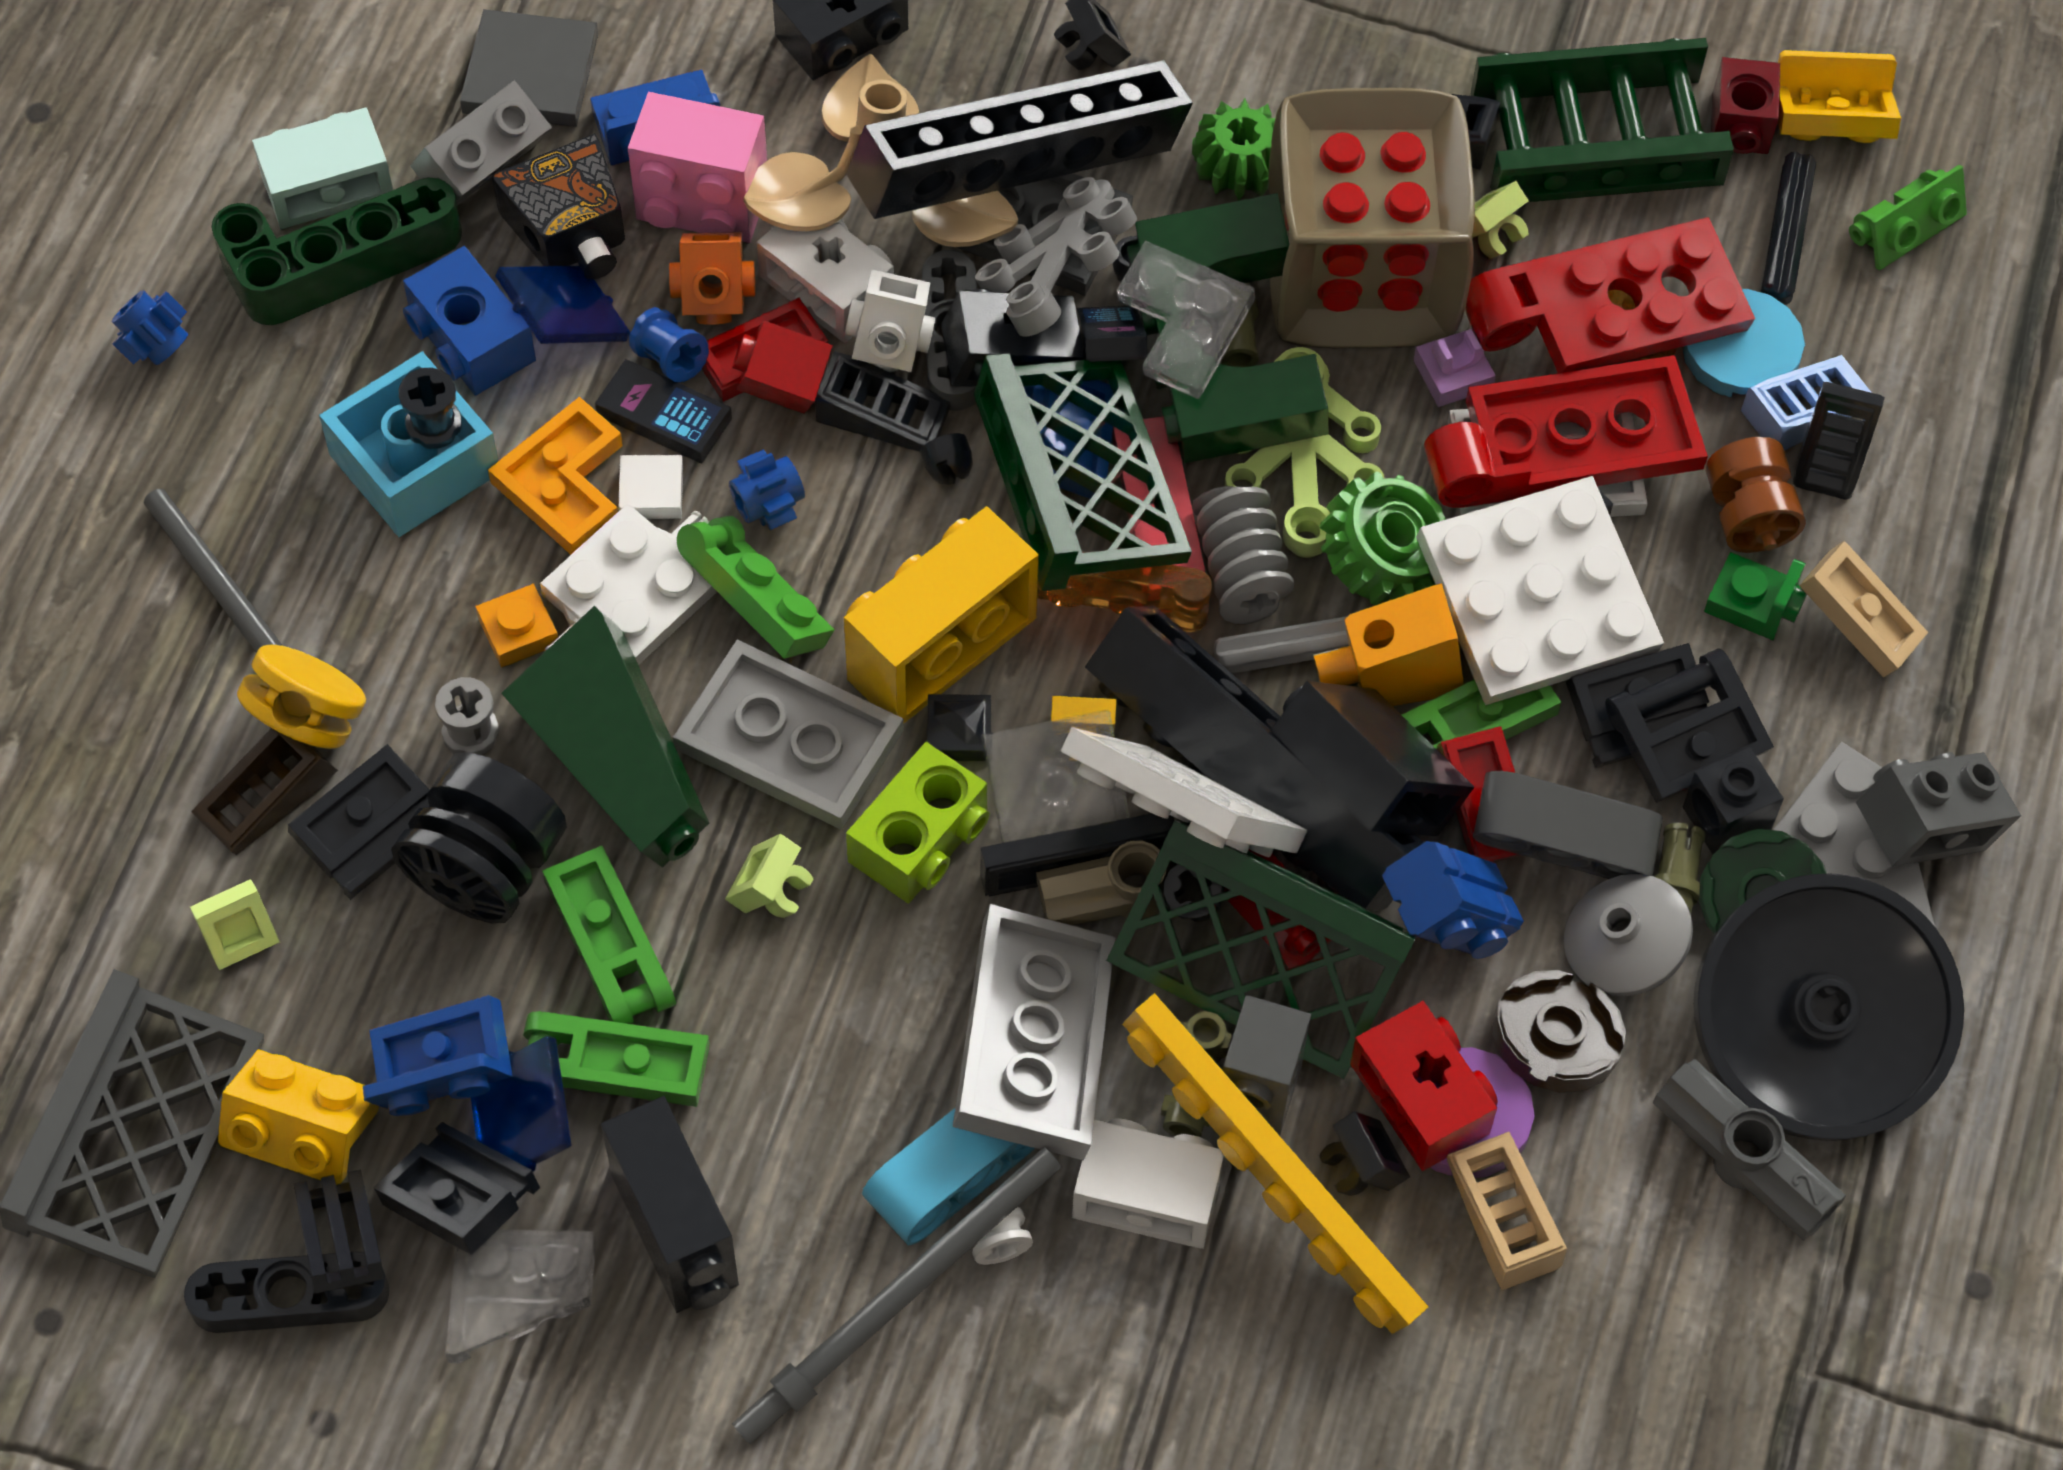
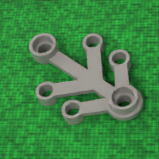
[975,177,1137,336]

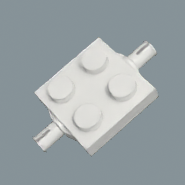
[540,503,717,665]

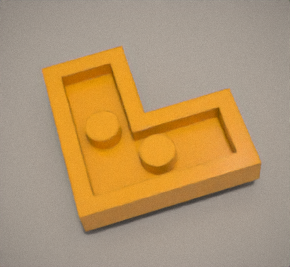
[488,397,623,555]

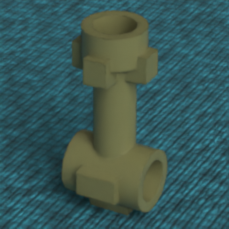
[1161,1011,1232,1137]

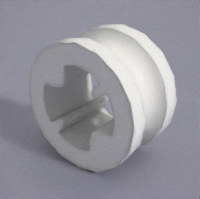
[972,1207,1033,1265]

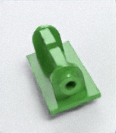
[1849,165,1967,270]

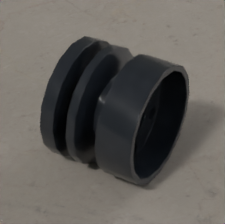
[391,752,567,924]

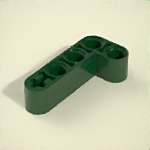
[211,177,462,325]

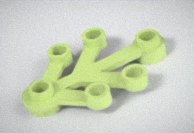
[1224,347,1385,558]

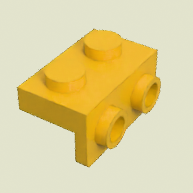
[1778,50,1901,143]
[218,1049,379,1185]

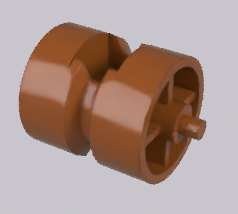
[1705,437,1806,553]

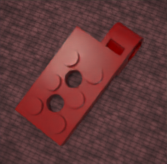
[1465,217,1756,373]
[1424,355,1708,508]

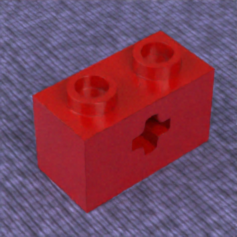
[1350,1000,1498,1172]

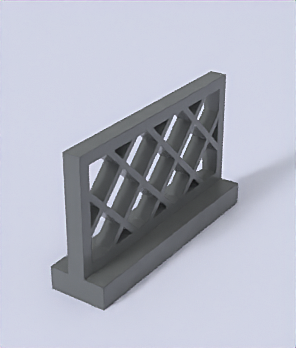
[0,969,264,1278]

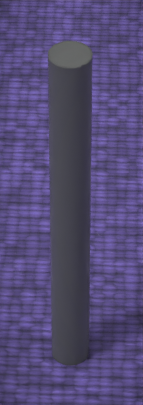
[144,488,283,653]

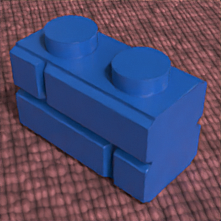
[1382,841,1524,959]

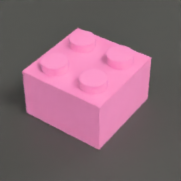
[628,92,767,243]

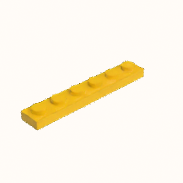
[1122,993,1428,1334]

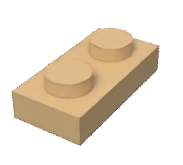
[1799,541,1928,677]

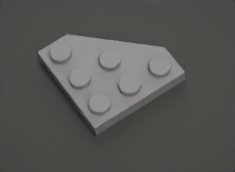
[1774,742,1935,926]

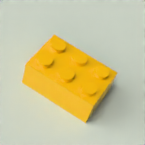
[844,506,1039,724]

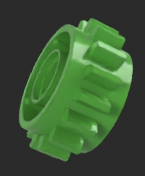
[1320,472,1446,605]

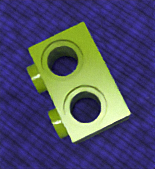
[846,742,990,904]

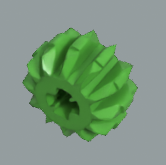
[1192,98,1275,201]

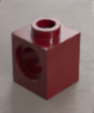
[1711,57,1780,154]

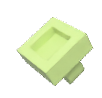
[1472,181,1529,259]
[725,834,813,918]
[190,879,280,970]

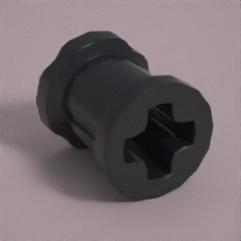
[399,368,462,449]
[1164,864,1225,922]

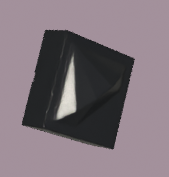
[927,694,991,761]

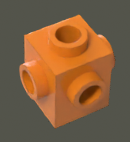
[669,232,756,325]

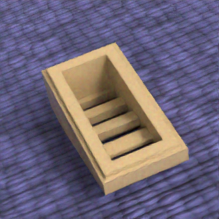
[1447,1132,1567,1290]

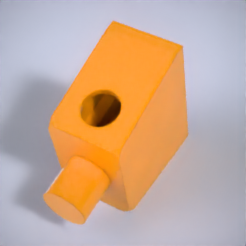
[1313,583,1464,706]

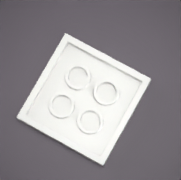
[1416,476,1664,705]
[1061,727,1308,857]

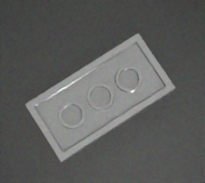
[953,904,1115,1160]

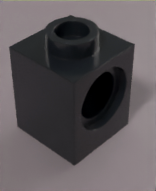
[1683,747,1784,855]

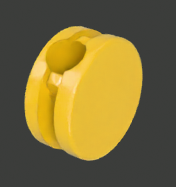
[237,645,366,749]

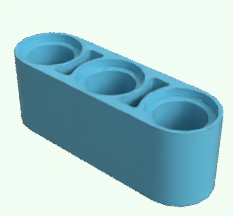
[862,1108,1035,1245]

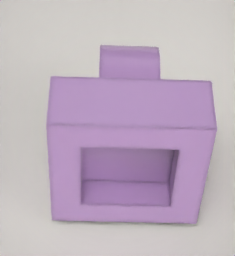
[1414,329,1496,407]

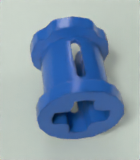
[629,307,709,382]

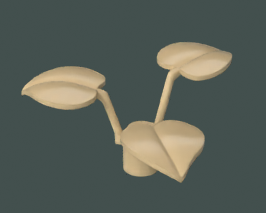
[743,54,1018,247]

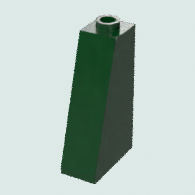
[501,605,710,868]

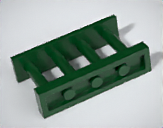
[1470,38,1734,202]

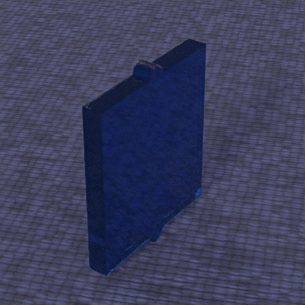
[495,266,630,344]
[471,1036,572,1172]

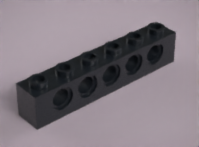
[846,60,1193,219]

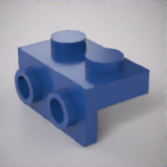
[362,995,513,1116]

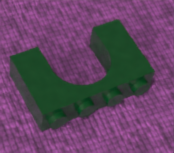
[1127,193,1329,463]

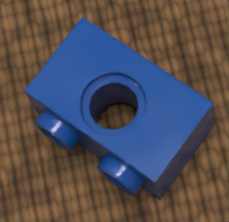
[403,246,536,396]

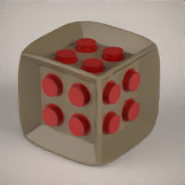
[1268,88,1475,348]

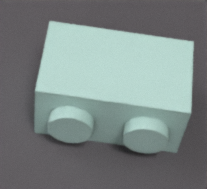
[252,107,393,230]

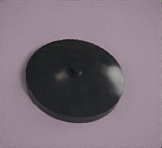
[1693,873,1964,1141]

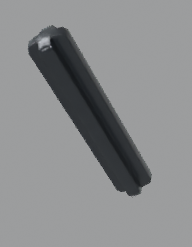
[1761,151,1817,305]

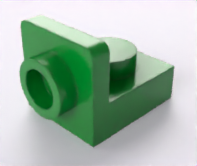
[1704,552,1807,641]

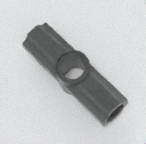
[1653,1059,1846,1241]

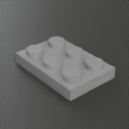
[673,639,904,830]

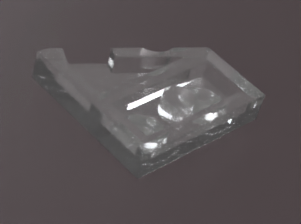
[445,1229,596,1363]

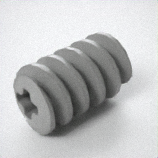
[1192,486,1294,624]

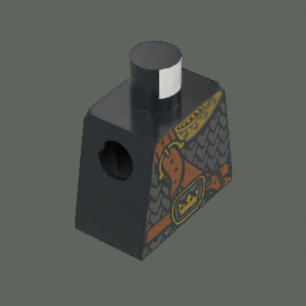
[492,133,625,279]

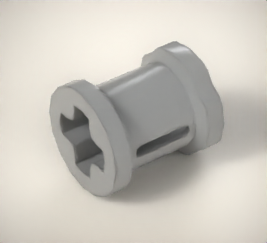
[435,677,499,755]

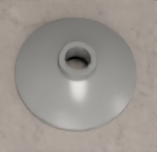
[1564,874,1693,996]

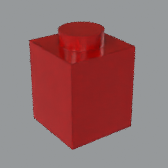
[732,320,833,414]

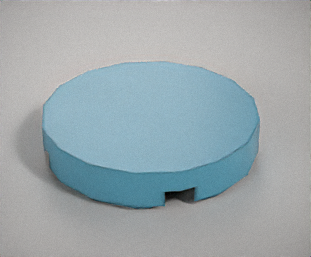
[1683,289,1805,397]

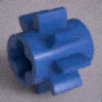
[111,290,188,365]
[729,449,805,531]

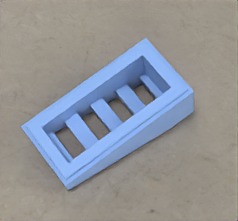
[1741,355,1872,451]

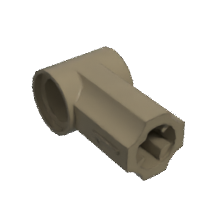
[1036,841,1167,926]

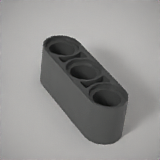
[1473,771,1663,879]

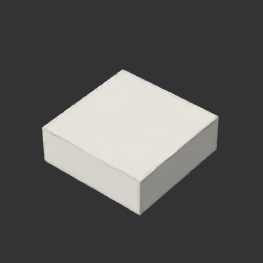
[618,455,683,519]

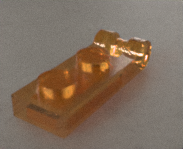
[1037,551,1212,632]

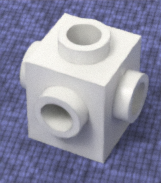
[845,269,935,372]

